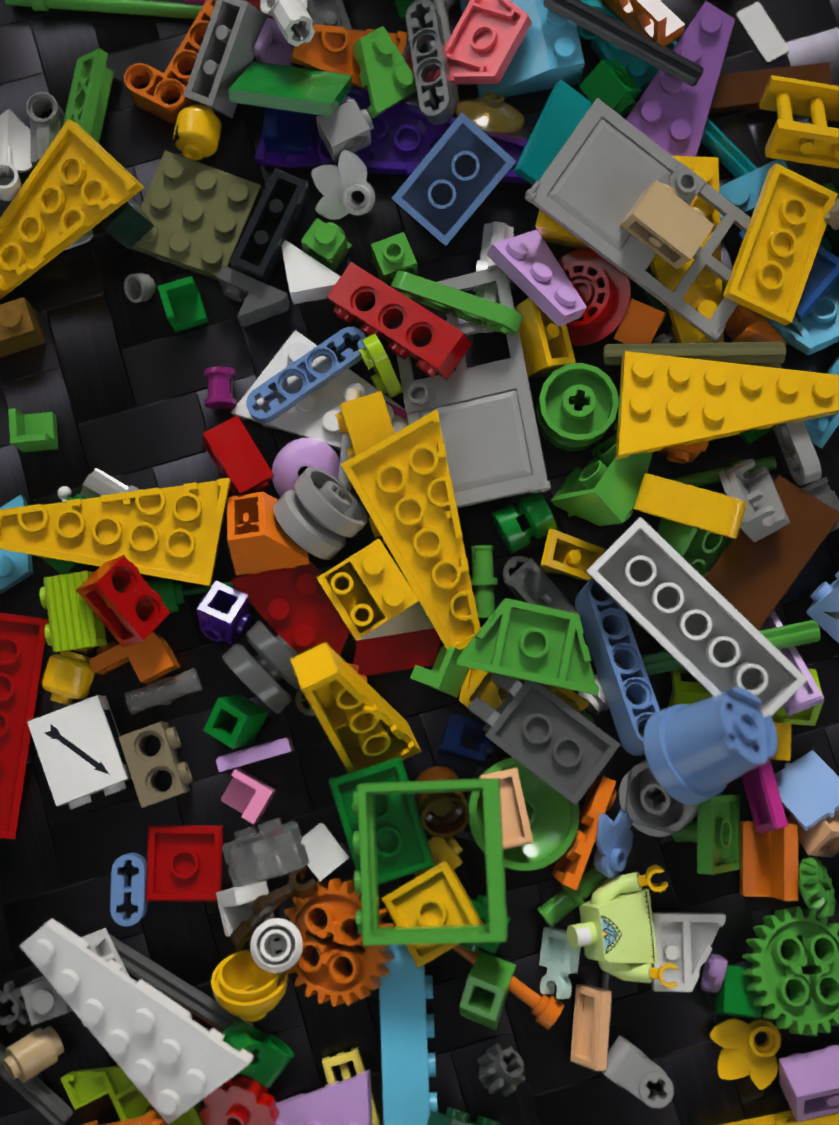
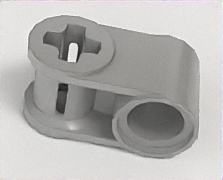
[601,1035,674,1108]

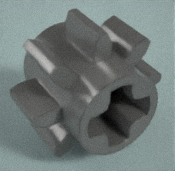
[0,981,30,1033]
[477,1043,525,1097]

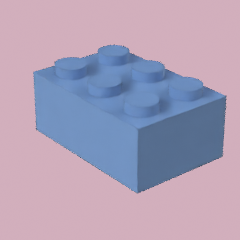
[392,112,516,246]

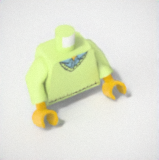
[566,865,679,988]

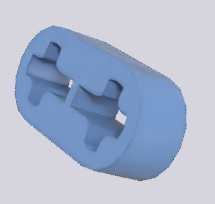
[110,853,148,927]

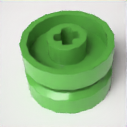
[535,363,619,451]

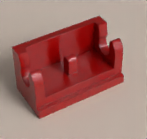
[202,415,274,496]

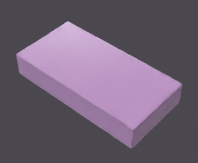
[216,737,294,772]

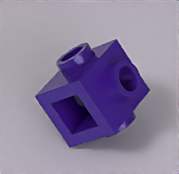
[196,581,252,645]

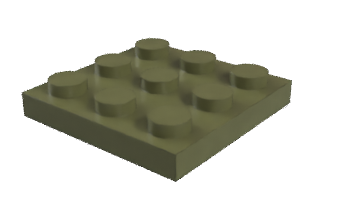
[131,151,263,280]

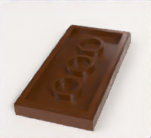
[704,475,839,631]

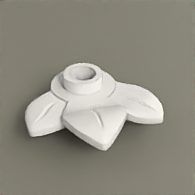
[311,149,375,220]

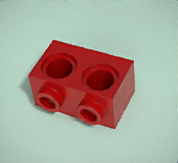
[76,555,170,647]

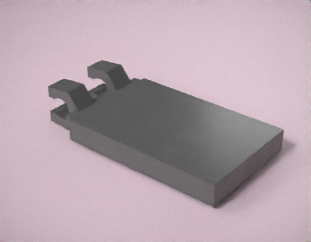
[468,674,620,805]

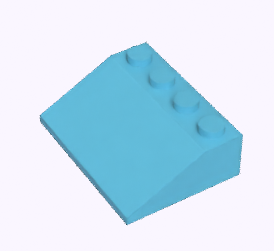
[459,0,585,102]

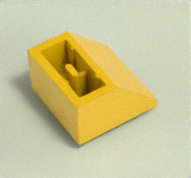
[317,539,419,641]

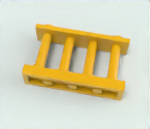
[759,75,839,169]

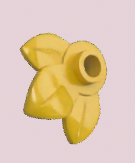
[709,1018,781,1090]

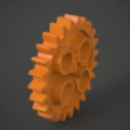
[278,878,395,1007]

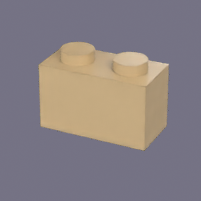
[620,180,714,269]

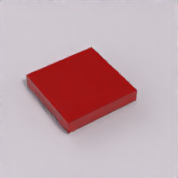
[146,825,224,902]

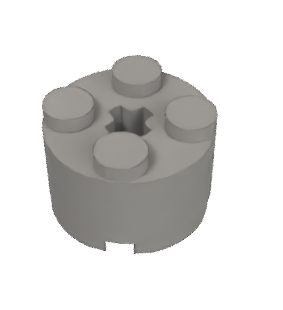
[619,758,698,837]

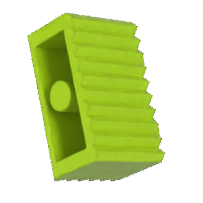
[40,571,107,652]

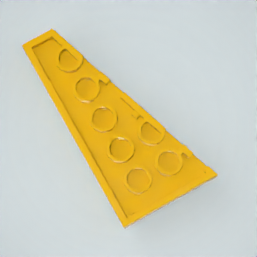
[0,478,231,587]

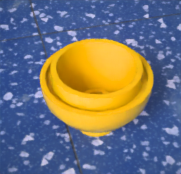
[211,949,288,1022]

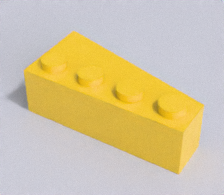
[290,643,421,773]

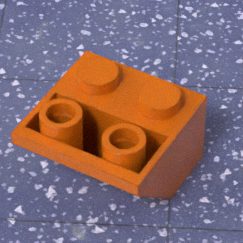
[227,492,309,575]

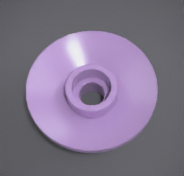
[272,438,340,497]

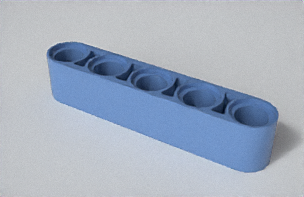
[575,578,660,756]

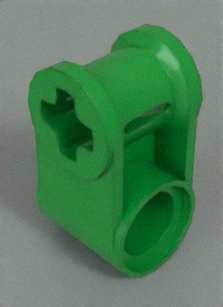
[222,1021,294,1088]

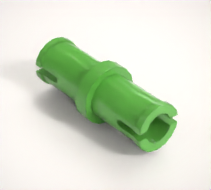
[470,545,498,618]
[537,862,608,928]

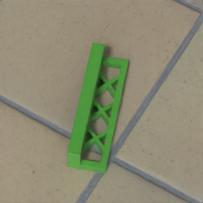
[63,49,114,143]

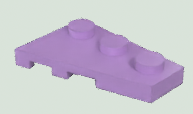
[275,1069,373,1125]

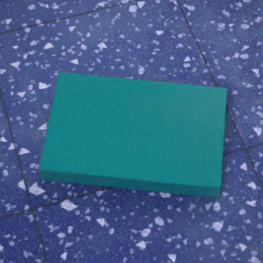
[513,80,593,185]

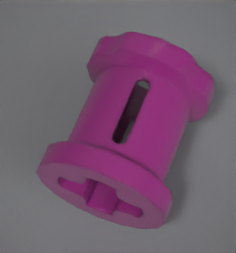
[204,366,236,409]

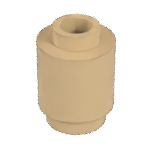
[2,1026,64,1083]

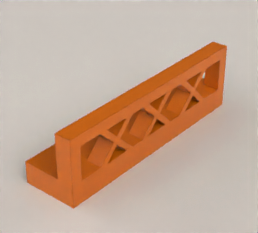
[603,0,685,46]

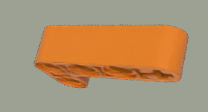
[124,0,217,124]

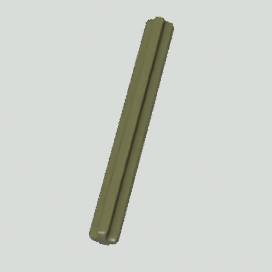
[603,342,786,366]

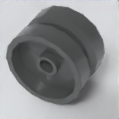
[222,620,302,714]

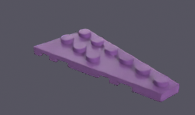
[626,1,735,157]

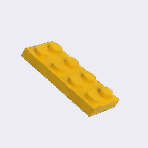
[723,163,838,326]

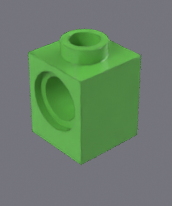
[371,232,418,286]

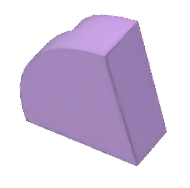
[700,953,728,993]

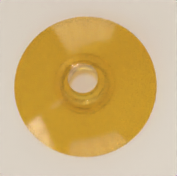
[456,92,524,133]

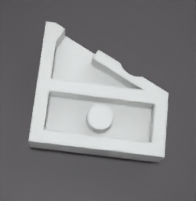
[651,912,726,992]

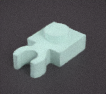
[539,927,581,999]

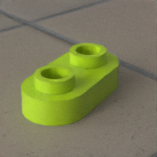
[359,334,402,399]

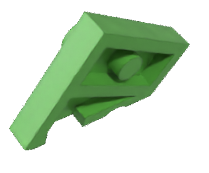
[353,26,417,119]

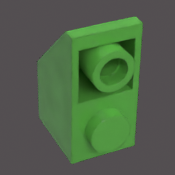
[459,951,516,1030]

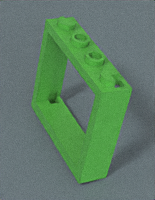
[352,778,508,945]

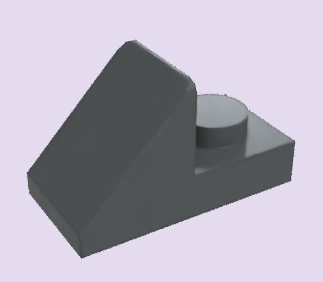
[217,265,291,327]

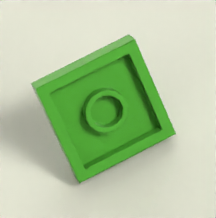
[672,794,740,875]

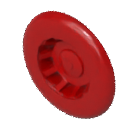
[557,248,631,346]

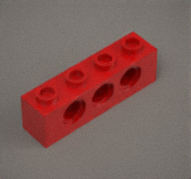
[327,262,472,380]

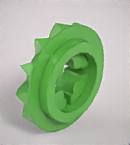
[798,857,837,919]

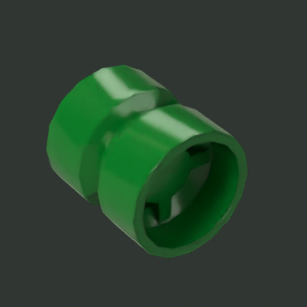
[491,492,557,554]

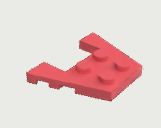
[404,0,532,85]

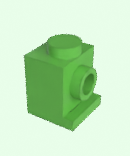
[301,218,352,272]

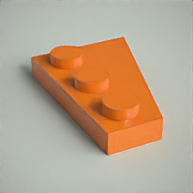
[289,24,409,91]
[551,774,617,891]

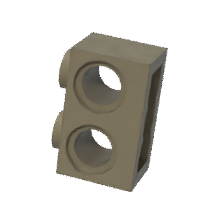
[118,722,193,808]

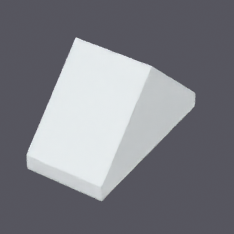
[281,240,341,304]

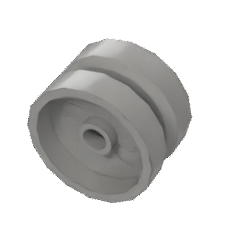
[273,467,368,560]

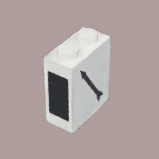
[27,695,132,810]

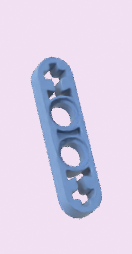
[246,327,366,423]

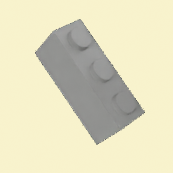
[184,0,267,118]

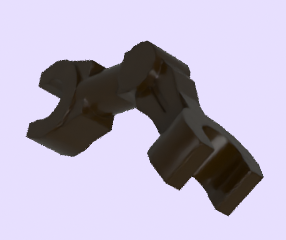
[230,864,319,951]

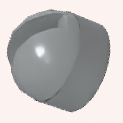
[124,273,156,303]

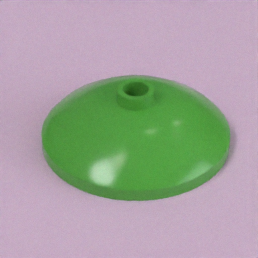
[468,757,580,871]

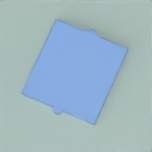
[774,750,839,831]

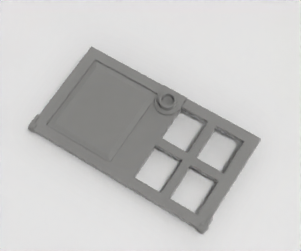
[524,98,751,343]
[391,265,551,508]

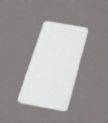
[736,2,789,62]

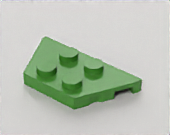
[455,598,599,695]

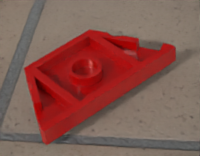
[231,559,350,656]

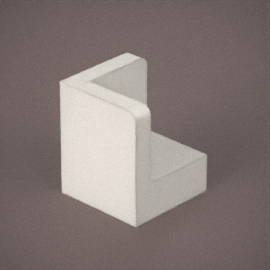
[292,823,351,881]
[216,881,274,937]

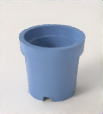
[644,687,778,805]

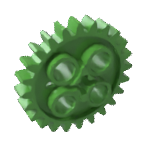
[743,907,839,1036]

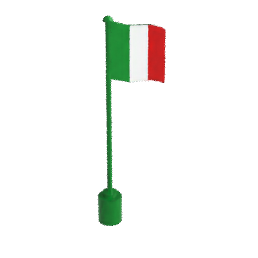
[136,556,441,676]

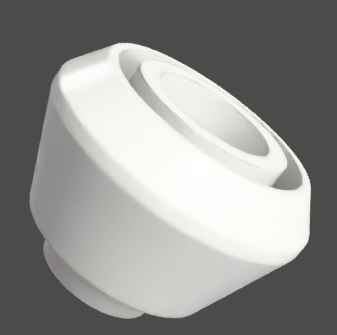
[250,918,303,973]

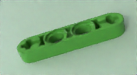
[390,271,524,336]

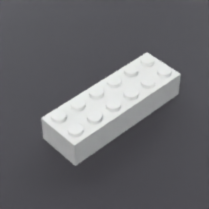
[586,517,808,717]

